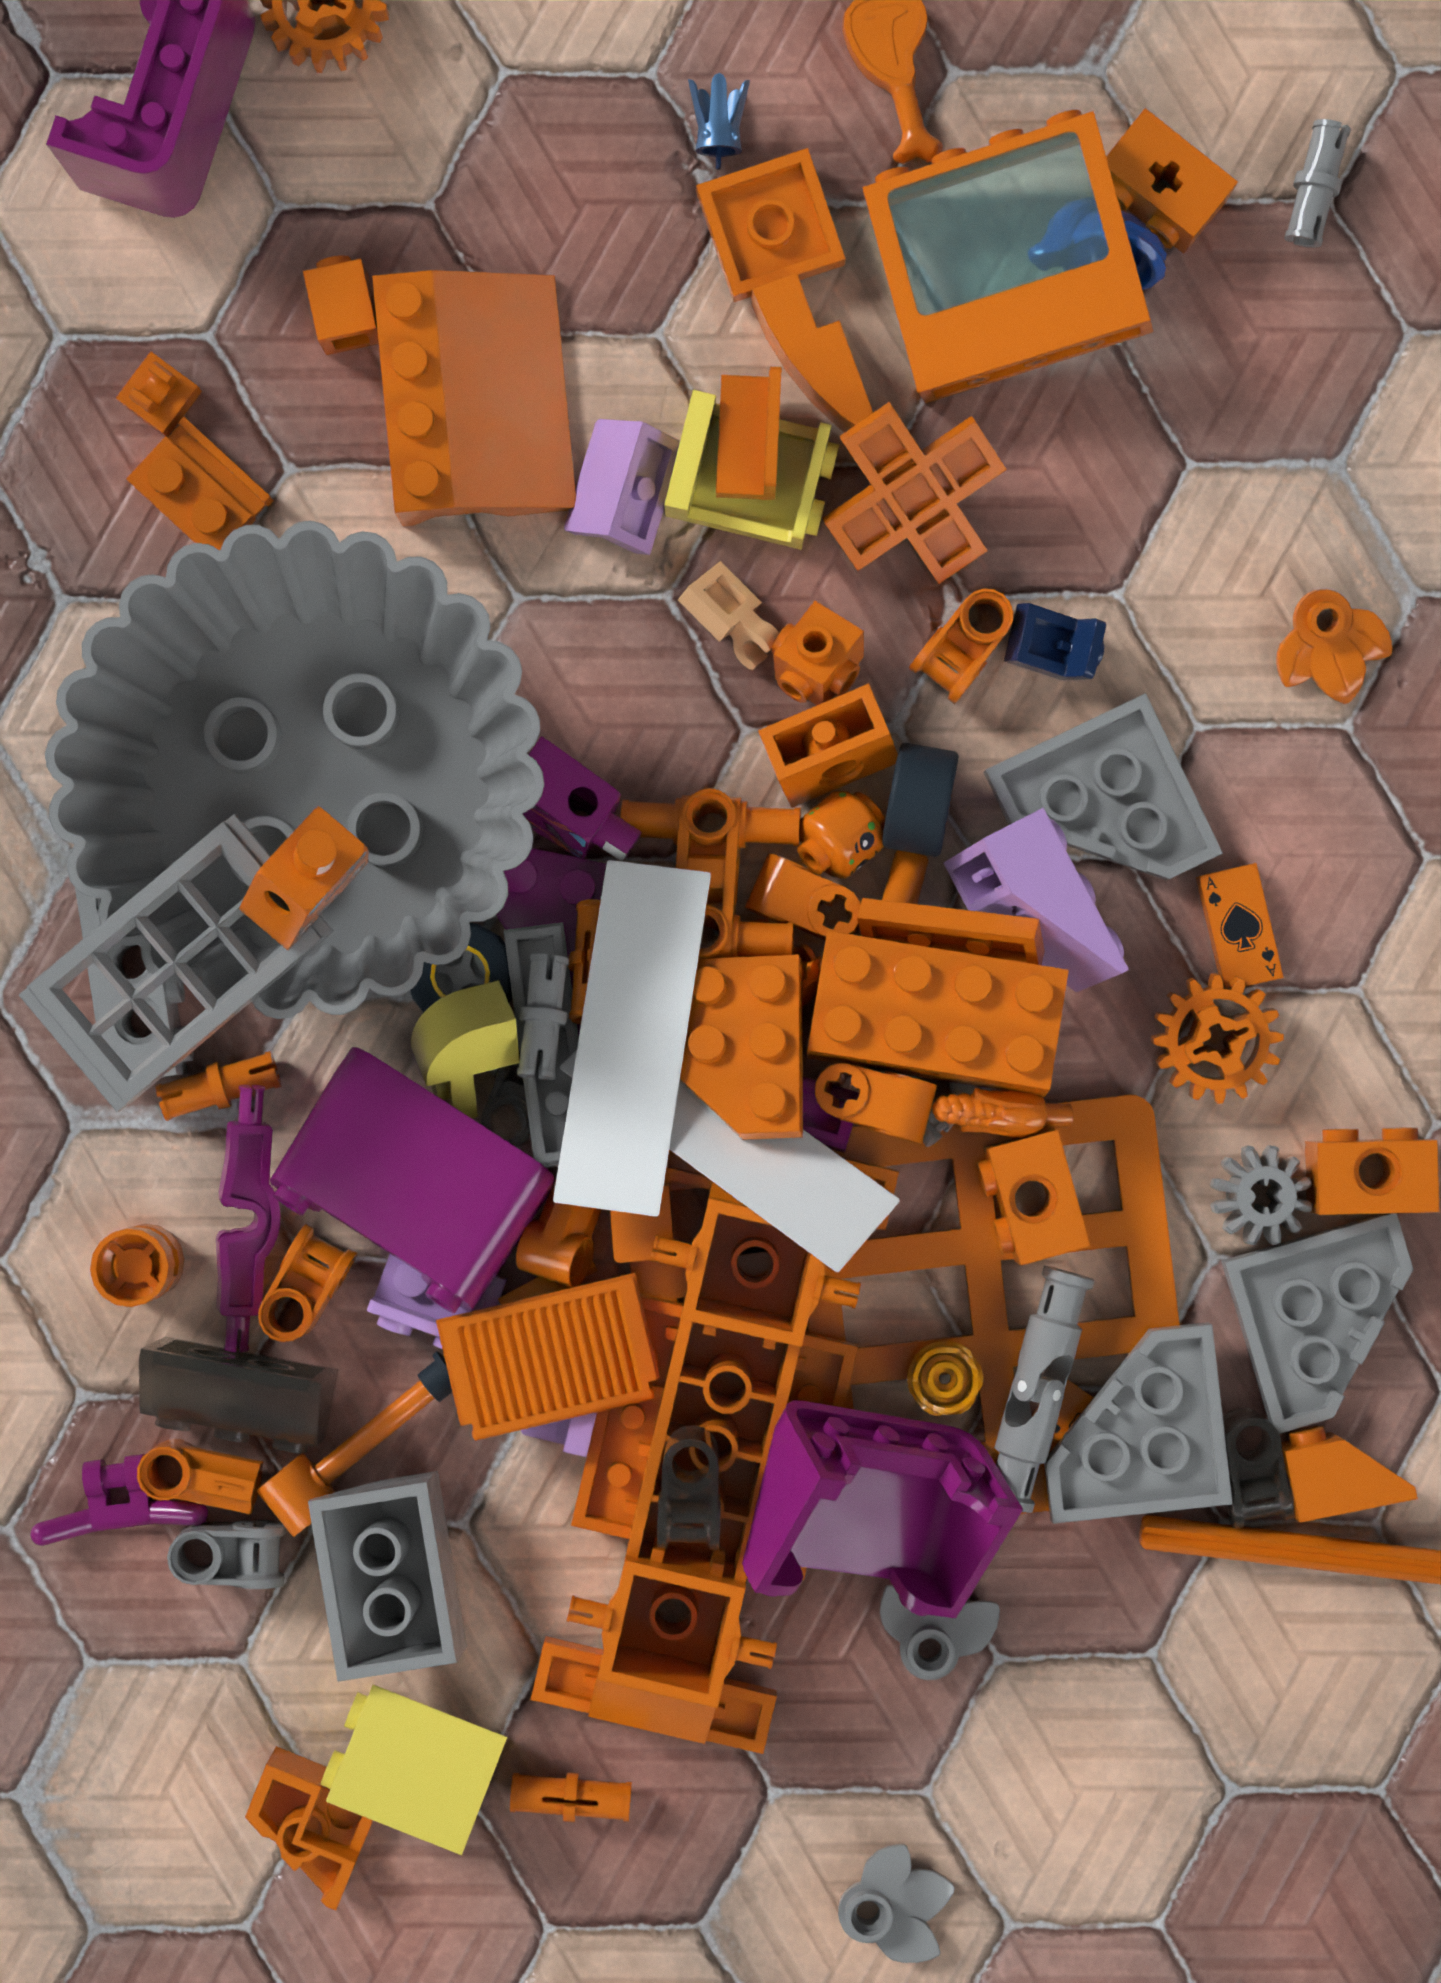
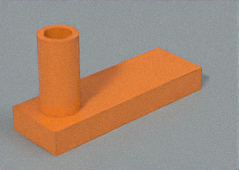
[857,850,1045,965]

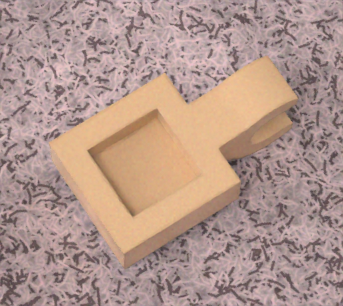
[678,561,779,670]

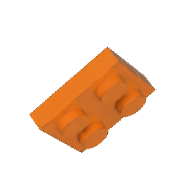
[696,148,846,302]

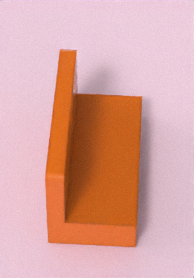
[716,366,782,500]

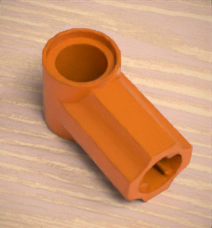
[516,1177,602,1288]
[137,1439,264,1514]

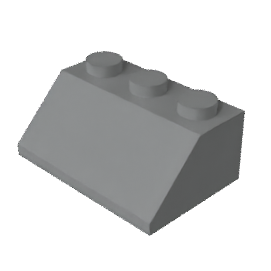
[308,1471,467,1682]

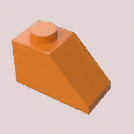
[1274,1426,1418,1523]

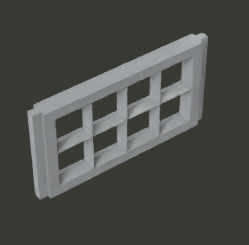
[19,814,334,1112]

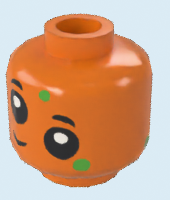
[797,791,885,879]

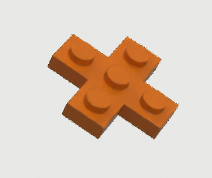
[823,402,1007,584]

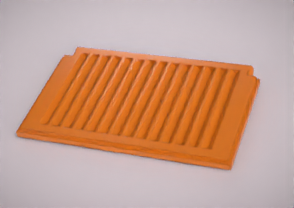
[436,1272,660,1441]

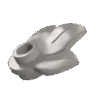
[880,1585,1000,1680]
[838,1844,955,1963]

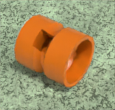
[90,1224,185,1307]

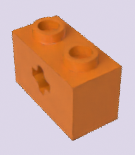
[1106,108,1238,254]

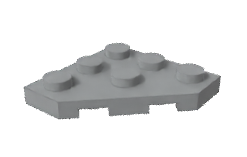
[983,693,1223,880]
[1221,1213,1413,1435]
[1044,1322,1232,1524]

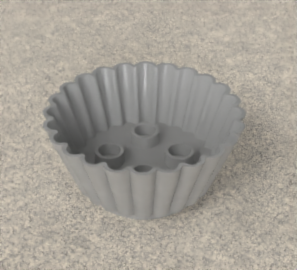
[45,521,544,1019]

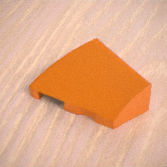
[245,1746,373,1911]

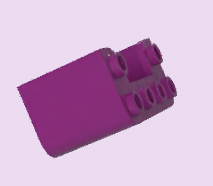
[46,0,256,218]

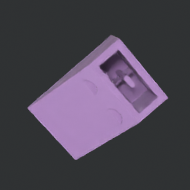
[943,808,1129,992]

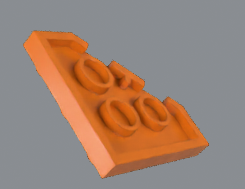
[680,954,803,1140]

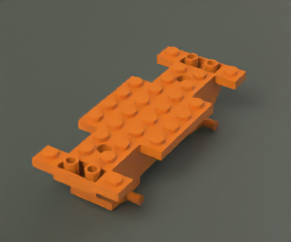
[530,1150,899,1754]

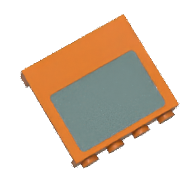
[862,110,1153,403]

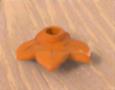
[1276,589,1392,704]

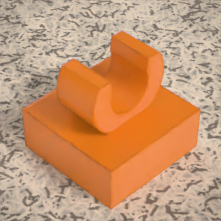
[116,351,202,437]

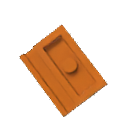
[126,417,274,550]

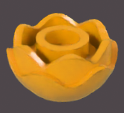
[907,1341,983,1416]

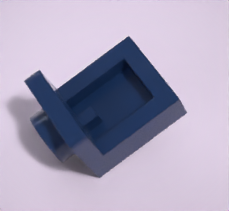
[1004,603,1106,680]

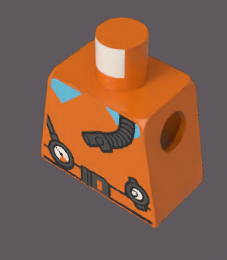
[239,806,369,950]

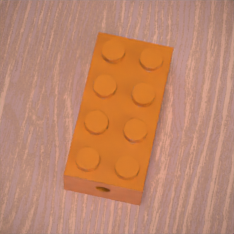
[807,931,1069,1097]

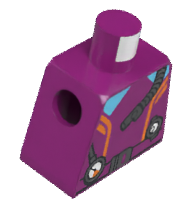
[523,736,642,862]

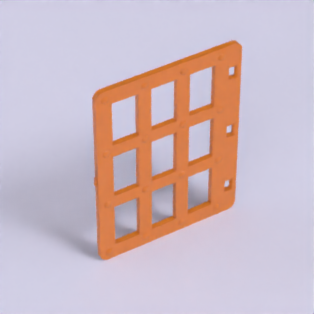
[630,1095,1180,1514]

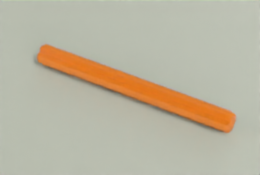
[1139,1515,1441,1585]

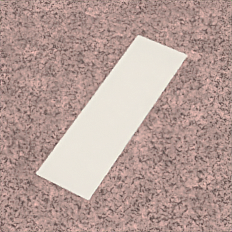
[553,860,711,1217]
[560,1050,900,1272]

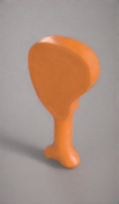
[842,0,943,165]

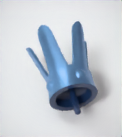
[688,73,750,170]

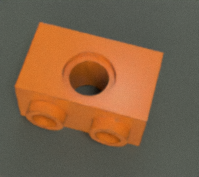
[758,683,898,808]
[1305,1127,1439,1215]
[977,1128,1090,1266]

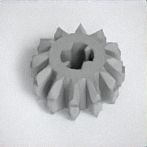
[1210,1145,1313,1245]

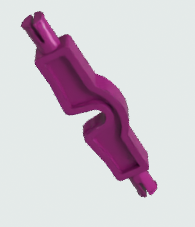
[215,1085,281,1352]

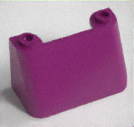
[270,1047,554,1314]
[742,1400,1023,1618]

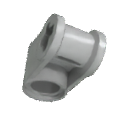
[167,1520,286,1589]

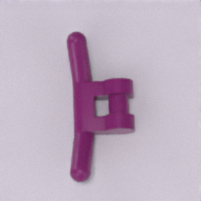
[30,1454,208,1546]

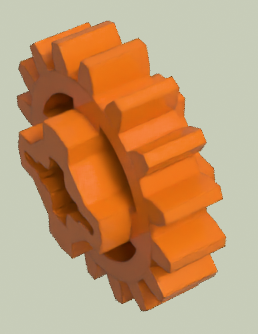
[260,0,390,73]
[1151,973,1284,1104]

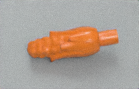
[932,1087,1073,1137]

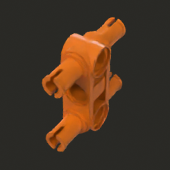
[620,788,801,959]

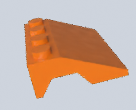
[372,270,576,527]

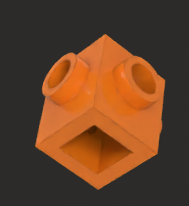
[772,600,864,705]

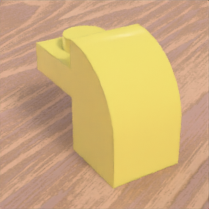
[411,980,520,1119]

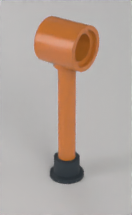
[256,1351,452,1537]

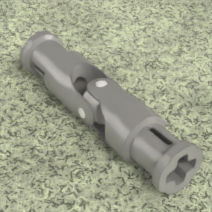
[994,1266,1095,1513]

